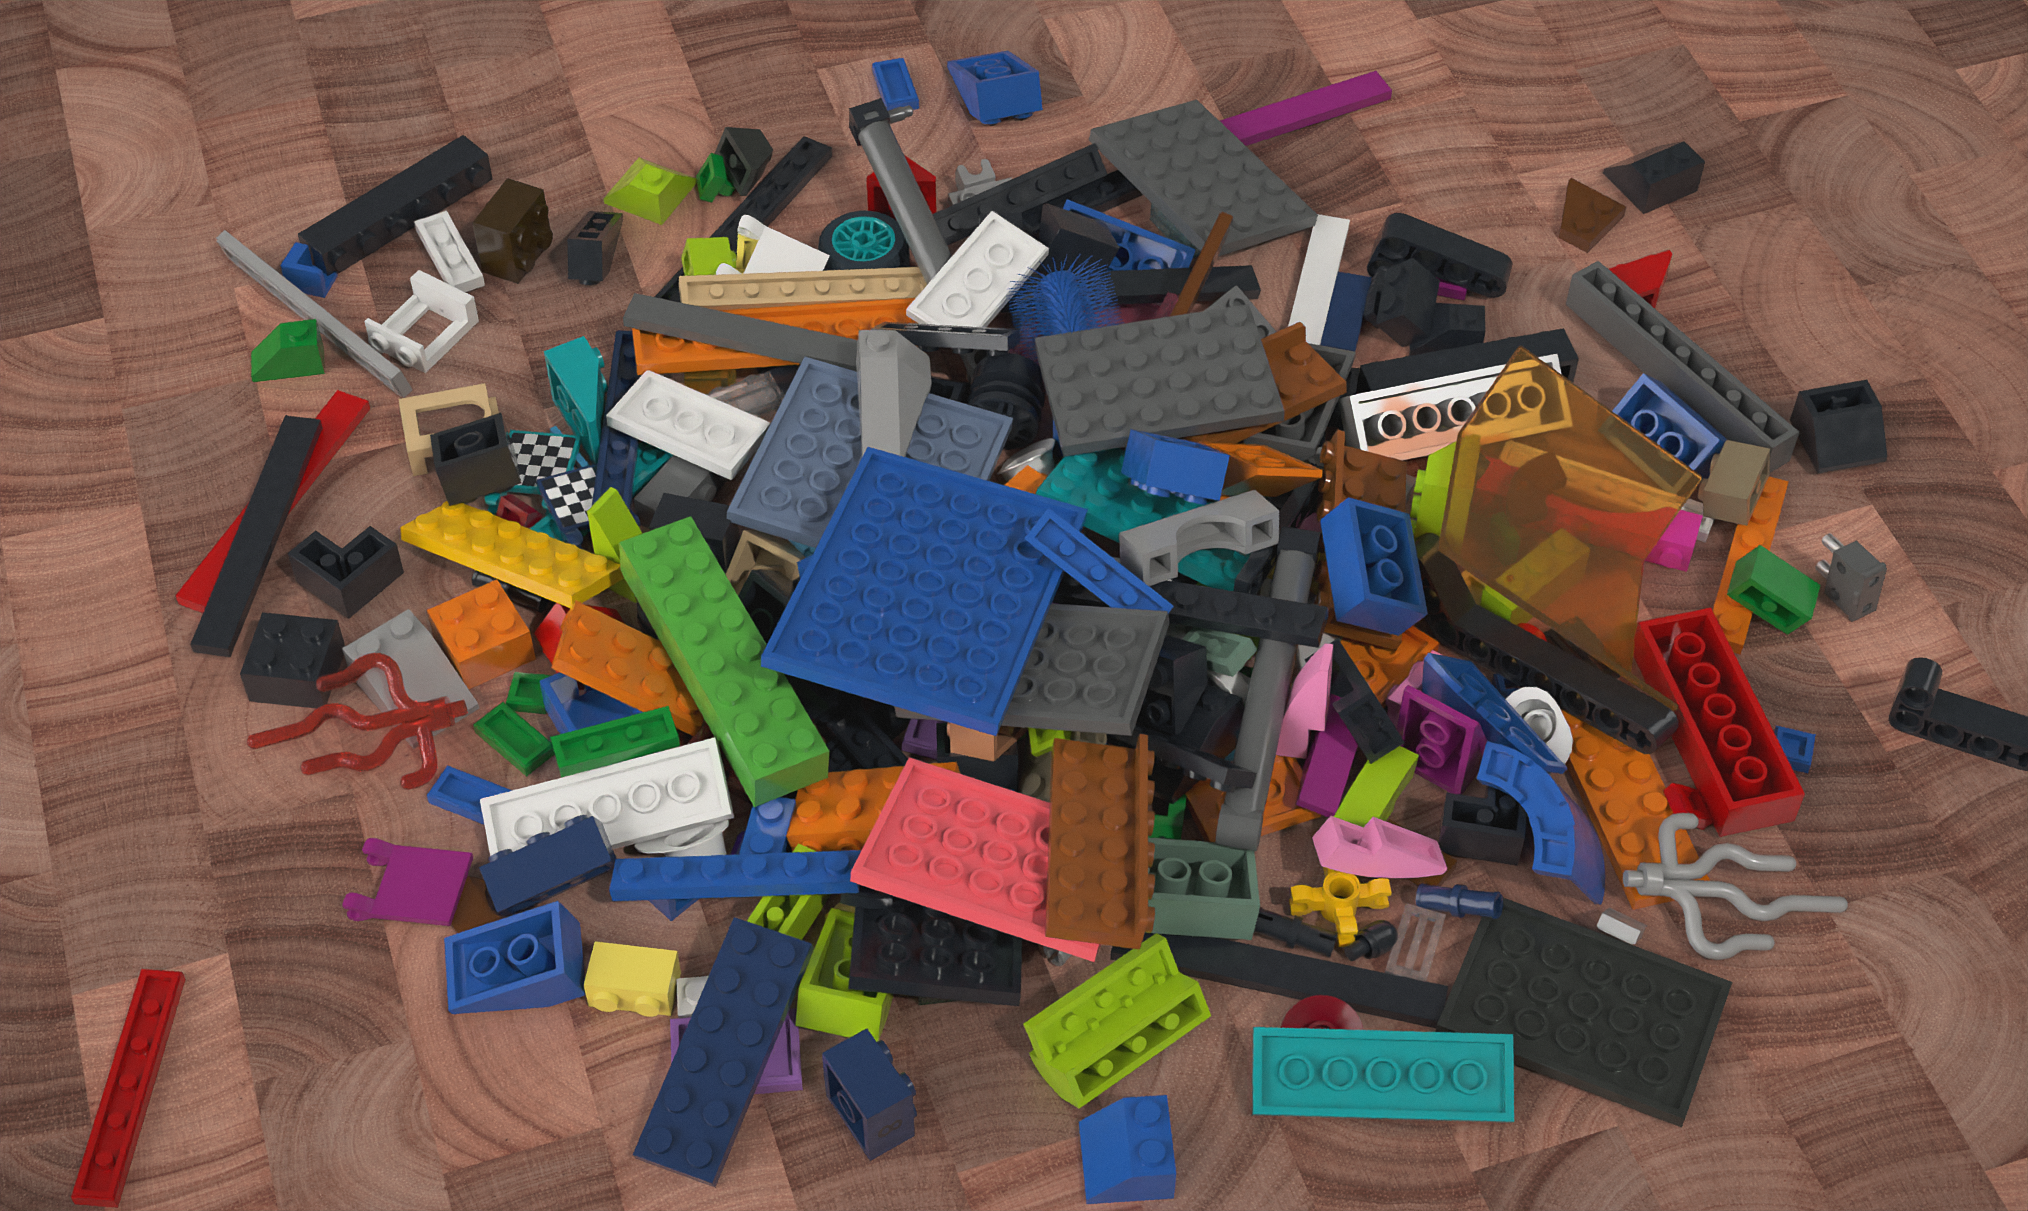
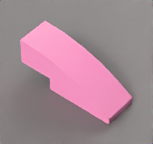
[1276,643,1333,759]
[1312,816,1447,878]

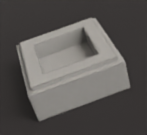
[1597,907,1647,945]

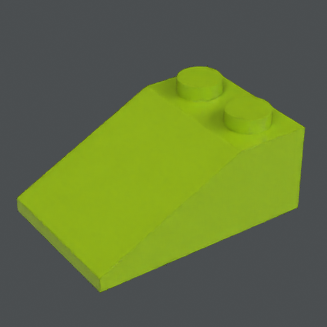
[795,908,894,1042]

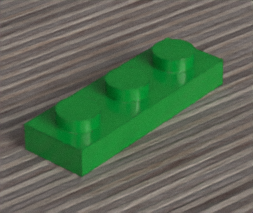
[550,706,680,778]

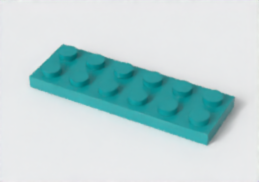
[1252,1027,1514,1123]

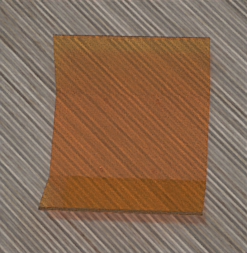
[1438,345,1702,711]

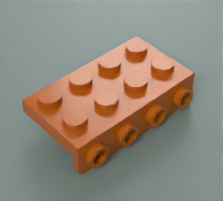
[551,600,704,736]
[786,762,960,852]

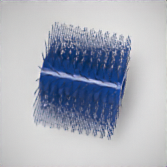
[1006,254,1124,365]

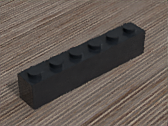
[298,135,493,276]
[1357,328,1579,394]

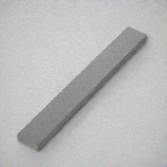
[216,230,413,398]

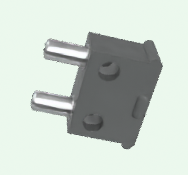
[1815,533,1887,622]

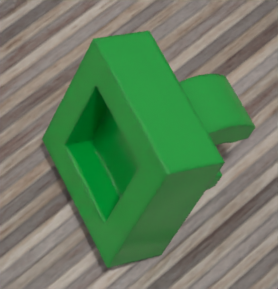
[696,153,736,203]

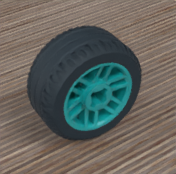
[818,210,910,271]

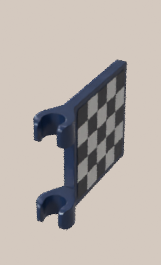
[536,463,641,549]

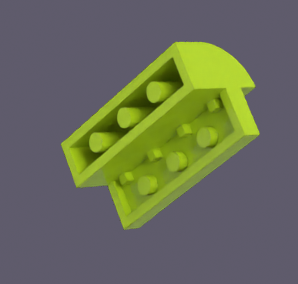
[1023,933,1211,1109]

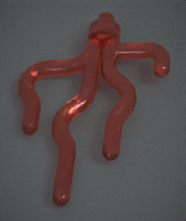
[247,653,468,790]

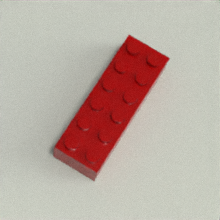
[1630,607,1805,837]

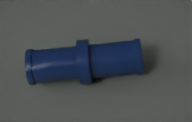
[1416,883,1503,919]

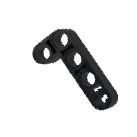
[1367,213,1513,298]
[1888,657,2028,771]

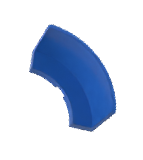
[1477,741,1605,905]

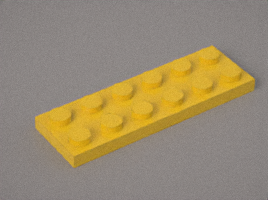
[400,501,624,608]

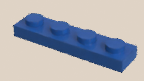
[1024,508,1174,614]

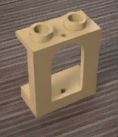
[398,383,499,476]

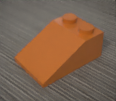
[1200,442,1323,500]

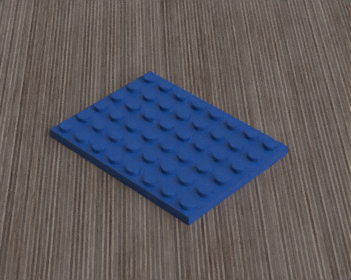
[761,447,1088,736]

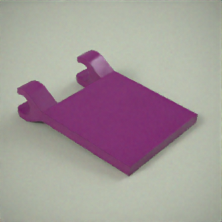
[342,838,474,926]

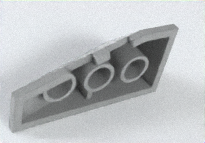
[856,330,931,457]

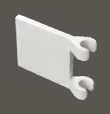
[716,215,830,275]

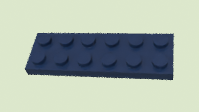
[633,917,814,1188]

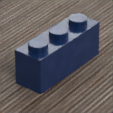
[479,815,617,917]

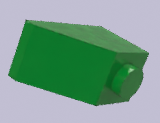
[251,319,325,382]

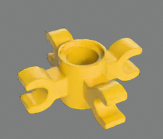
[1289,867,1392,947]

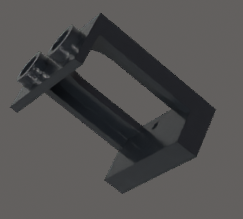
[1304,638,1405,764]

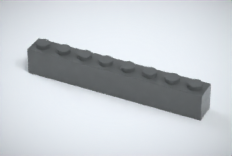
[1566,261,1799,473]

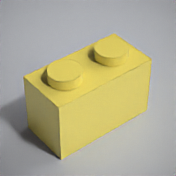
[584,941,681,1017]

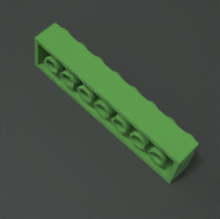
[619,516,829,807]

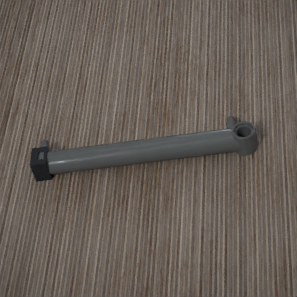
[849,98,1022,383]
[1215,526,1320,851]

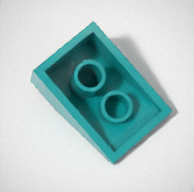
[544,336,608,464]

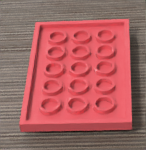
[850,757,1102,962]

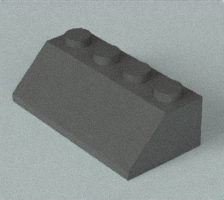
[1244,343,1356,461]

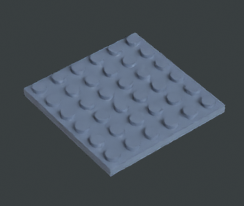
[727,357,1013,548]

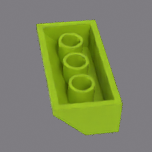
[1410,433,1480,563]

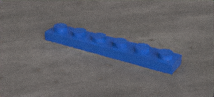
[609,850,861,901]

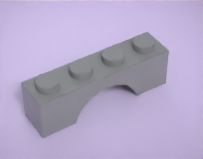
[1119,490,1279,586]

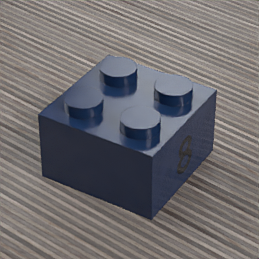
[822,1029,917,1161]

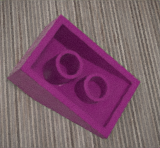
[1397,685,1487,795]

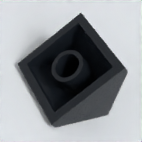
[1035,203,1119,273]

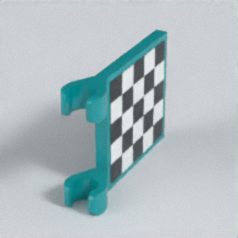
[484,430,582,516]

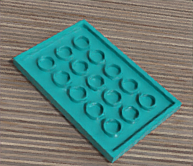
[1036,448,1252,591]

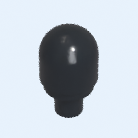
[1344,920,1398,961]

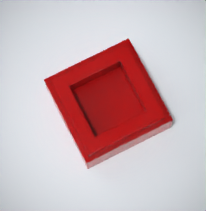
[1663,782,1713,830]

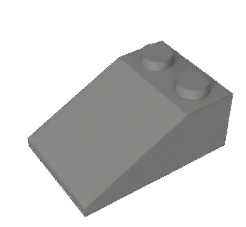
[342,609,479,749]

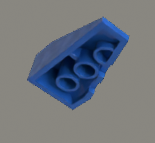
[1063,199,1196,271]
[1422,653,1568,774]

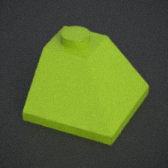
[603,157,697,225]

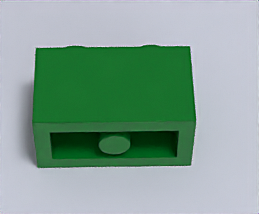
[1727,545,1821,635]

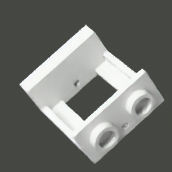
[364,270,479,373]

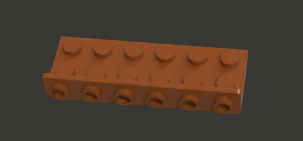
[1177,322,1346,443]
[1313,430,1407,650]
[1045,734,1155,949]

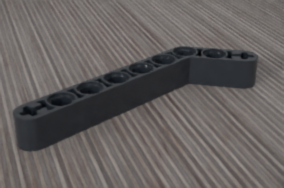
[1415,533,1679,754]

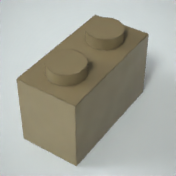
[1698,440,1770,526]

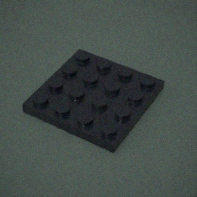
[848,903,1022,1006]

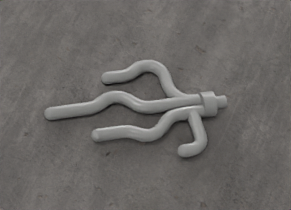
[1623,813,1848,960]

